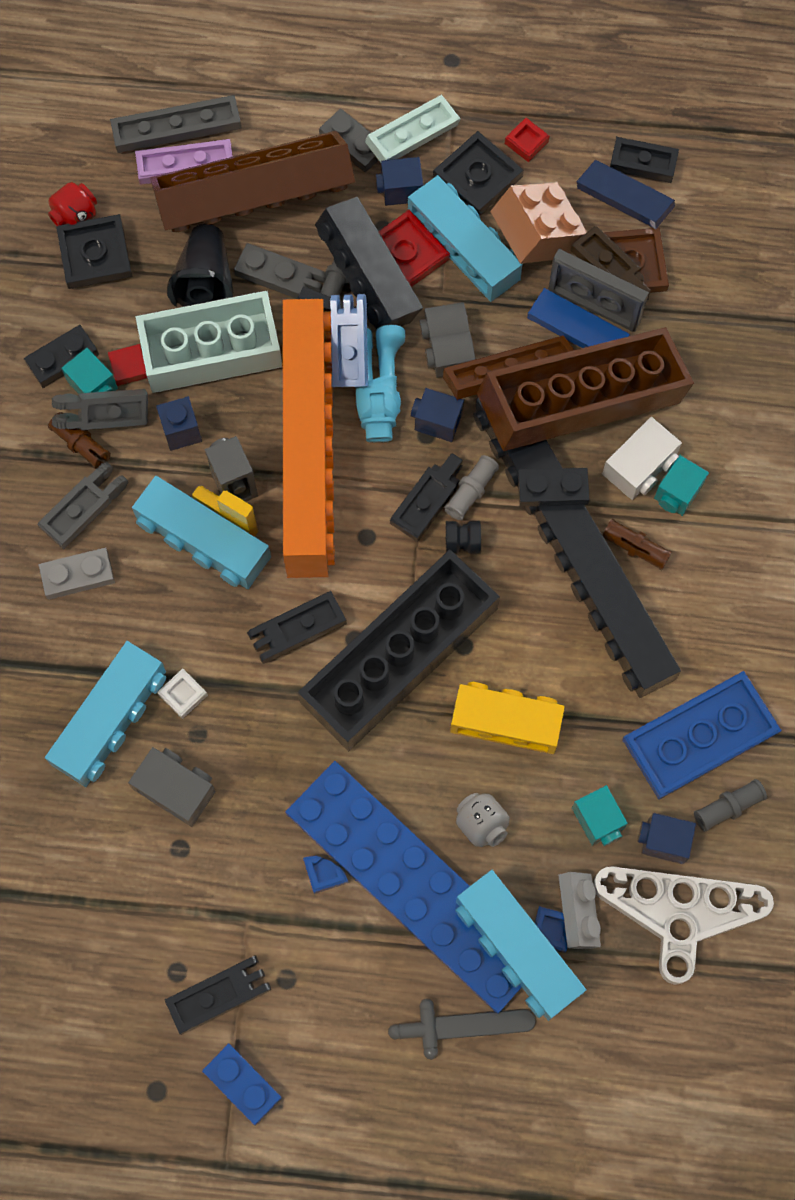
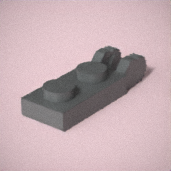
[52,389,148,430]
[37,462,128,550]

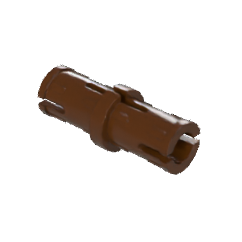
[48,412,111,469]
[602,519,672,571]

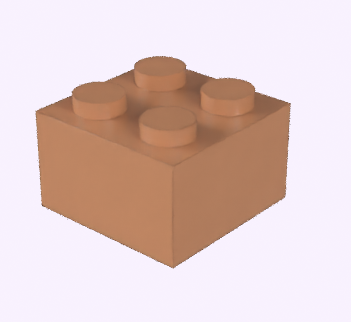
[490,182,587,264]

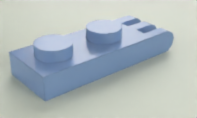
[330,294,368,387]

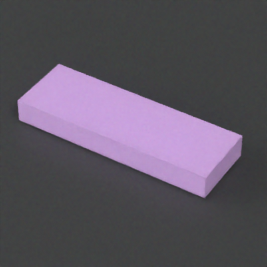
[135,139,233,185]

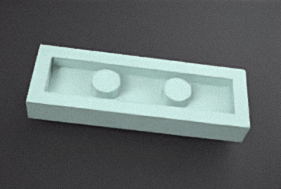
[365,95,460,162]

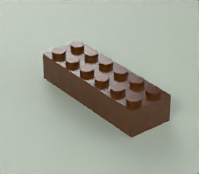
[150,131,355,232]
[477,327,694,451]

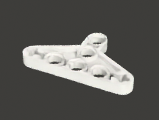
[593,867,774,985]

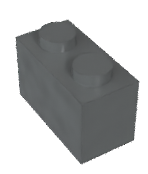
[205,436,258,502]
[128,747,216,827]

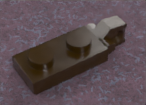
[570,226,651,302]

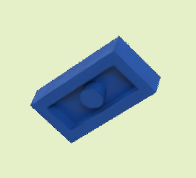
[202,1043,282,1126]

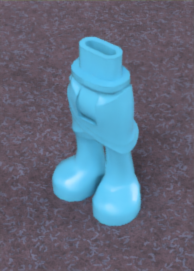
[355,325,405,442]

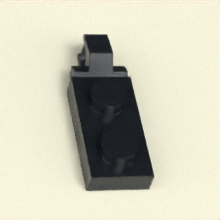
[390,453,463,542]

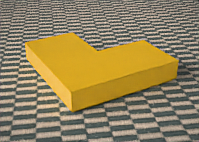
[192,486,258,537]

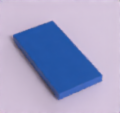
[622,671,782,800]

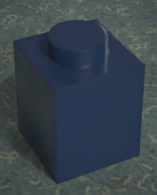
[376,157,423,206]
[410,388,464,442]
[156,396,202,451]
[637,813,696,864]

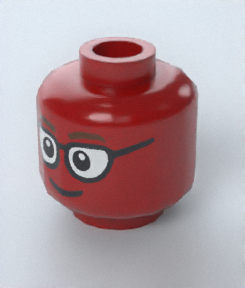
[48,182,97,226]

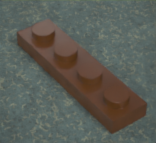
[443,335,574,400]

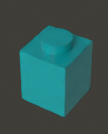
[61,348,118,394]
[654,455,709,516]
[572,785,628,846]

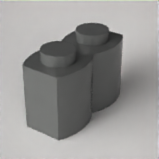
[419,302,475,378]

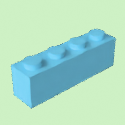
[408,175,522,302]
[132,476,271,589]
[45,641,166,787]
[455,870,587,1021]

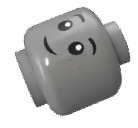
[456,793,510,847]

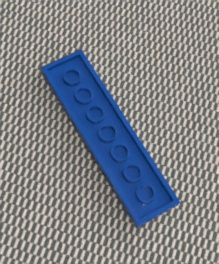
[285,761,522,1014]

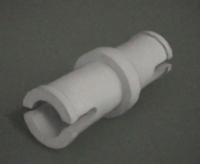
[444,455,499,521]

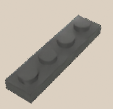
[110,95,242,153]

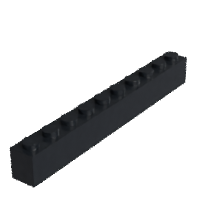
[473,398,681,698]

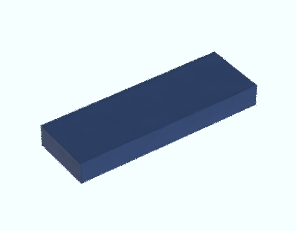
[576,160,675,229]

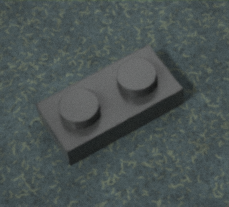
[319,108,378,173]

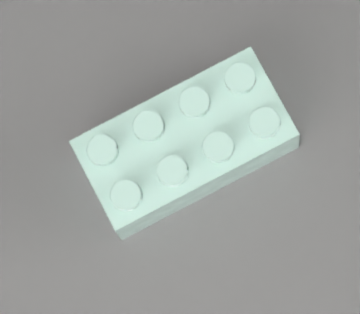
[135,291,282,393]

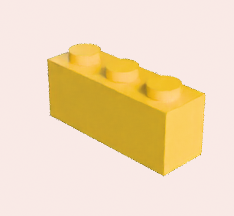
[450,682,565,755]

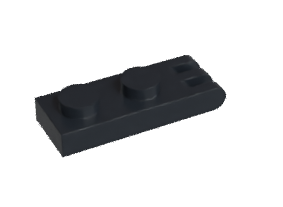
[247,591,347,664]
[165,955,272,1035]

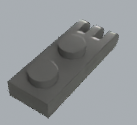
[234,243,326,299]

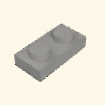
[39,547,115,600]
[558,872,601,949]

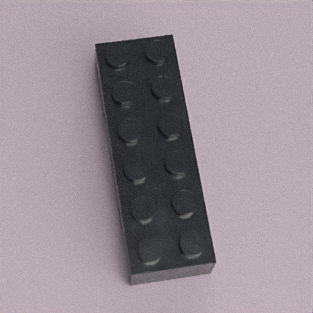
[298,550,500,752]

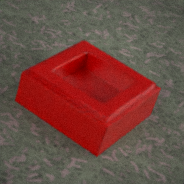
[504,118,550,162]
[108,344,147,386]

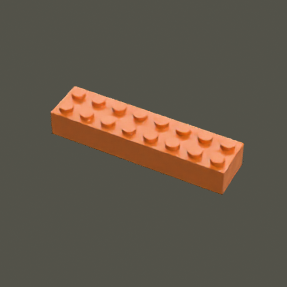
[283,299,335,578]

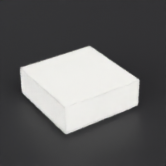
[157,668,208,719]

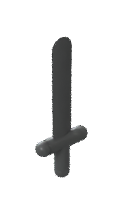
[388,999,536,1060]

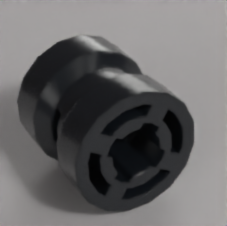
[445,520,481,555]

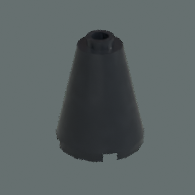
[167,224,234,307]

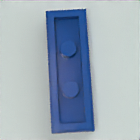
[527,288,630,348]

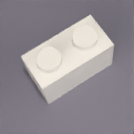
[602,417,682,500]

